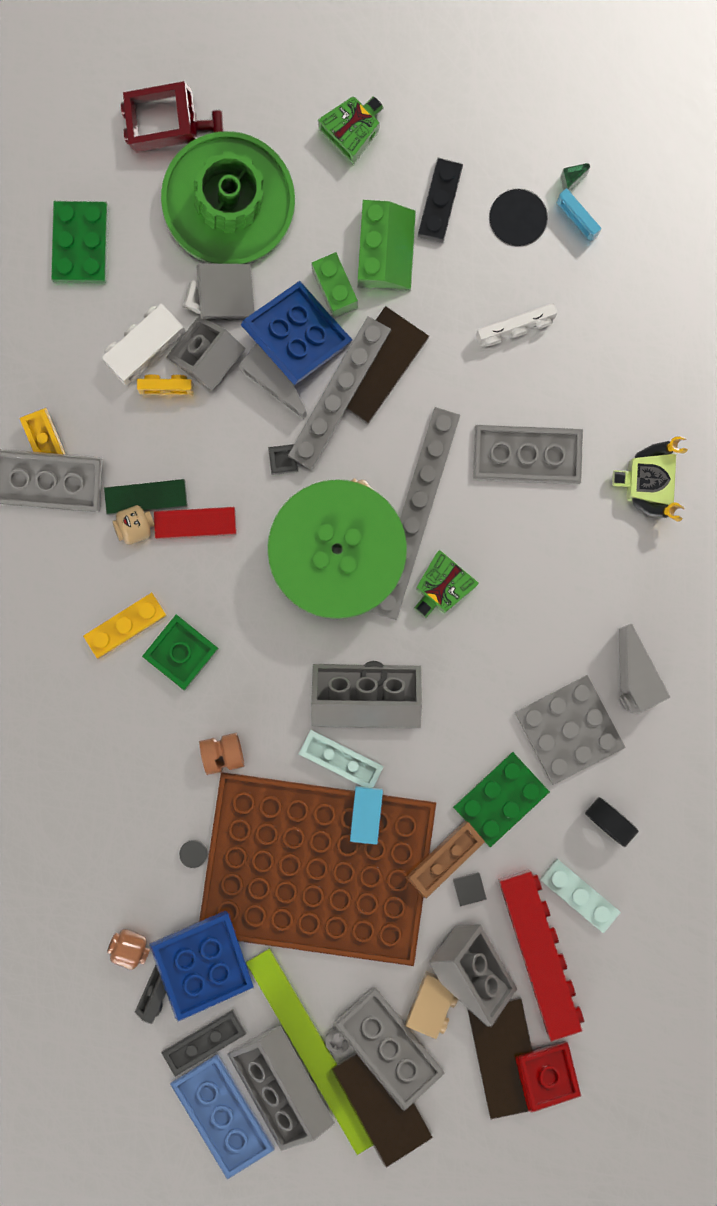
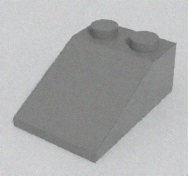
[619,623,671,713]
[429,925,517,1026]

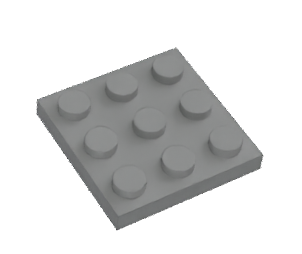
[515,675,625,785]

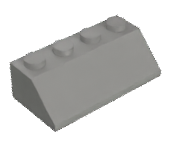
[311,664,422,728]
[228,1025,335,1151]

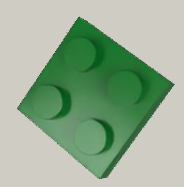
[142,614,219,691]

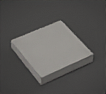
[197,263,254,319]

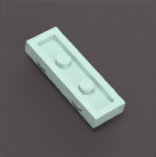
[299,730,384,788]
[539,858,621,933]

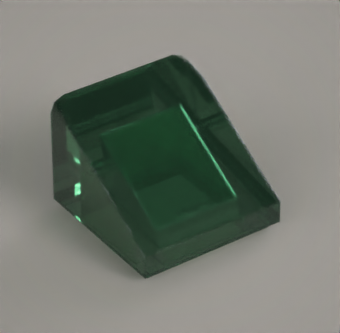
[560,163,590,191]

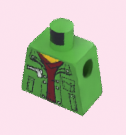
[318,96,383,164]
[414,550,479,618]

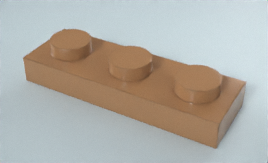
[406,821,485,898]

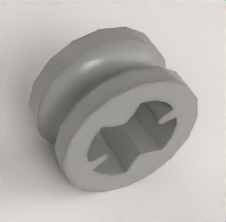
[325,1027,349,1054]

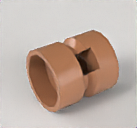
[199,733,245,775]

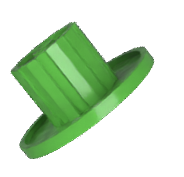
[161,131,295,264]
[268,480,407,619]

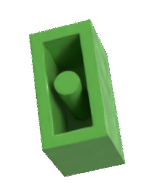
[311,252,358,318]

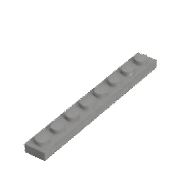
[371,407,460,620]

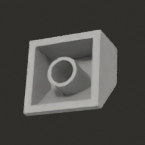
[166,315,246,390]

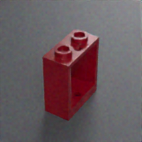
[121,81,197,152]

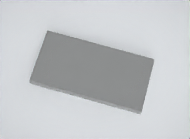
[473,425,583,484]
[0,449,102,512]
[333,988,445,1111]

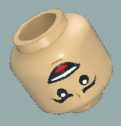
[112,505,154,545]

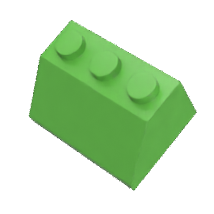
[358,200,416,290]

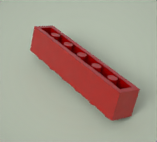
[498,869,584,1041]

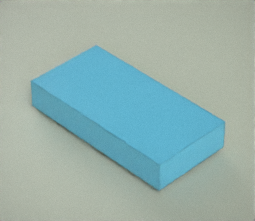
[557,188,602,241]
[350,786,383,845]

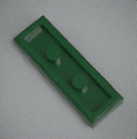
[104,479,188,515]

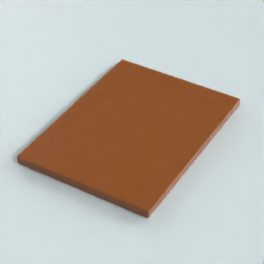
[199,772,436,966]

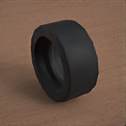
[585,797,639,847]

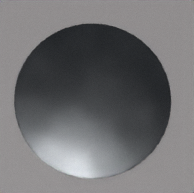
[489,189,548,246]

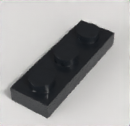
[418,158,463,243]

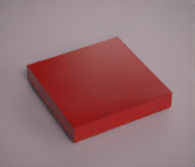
[515,1041,581,1112]

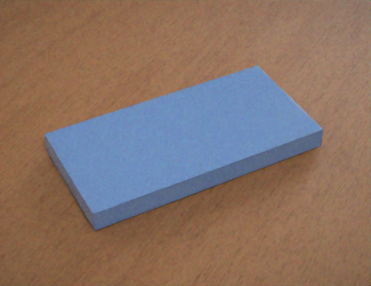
[170,1053,275,1179]

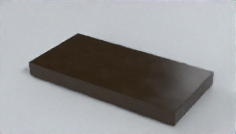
[346,306,429,424]
[467,997,532,1119]
[331,1053,433,1167]

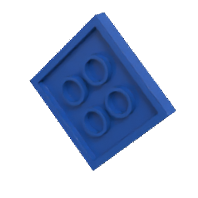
[241,281,353,385]
[149,911,254,1021]

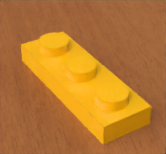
[83,592,167,659]

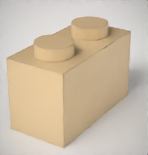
[405,971,458,1039]

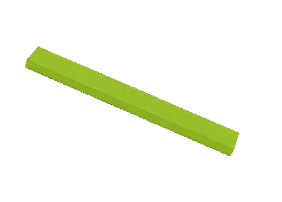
[246,948,373,1155]

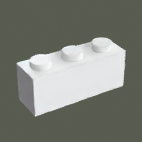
[102,303,186,386]

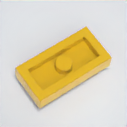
[137,374,194,395]
[19,408,65,454]

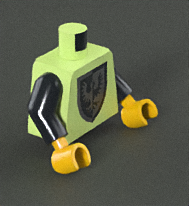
[612,436,688,522]

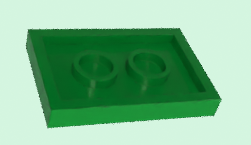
[51,201,108,283]
[453,752,550,848]

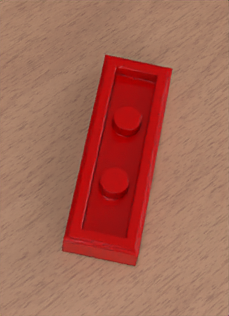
[154,507,237,539]

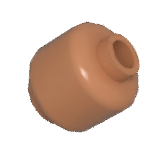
[107,929,150,970]

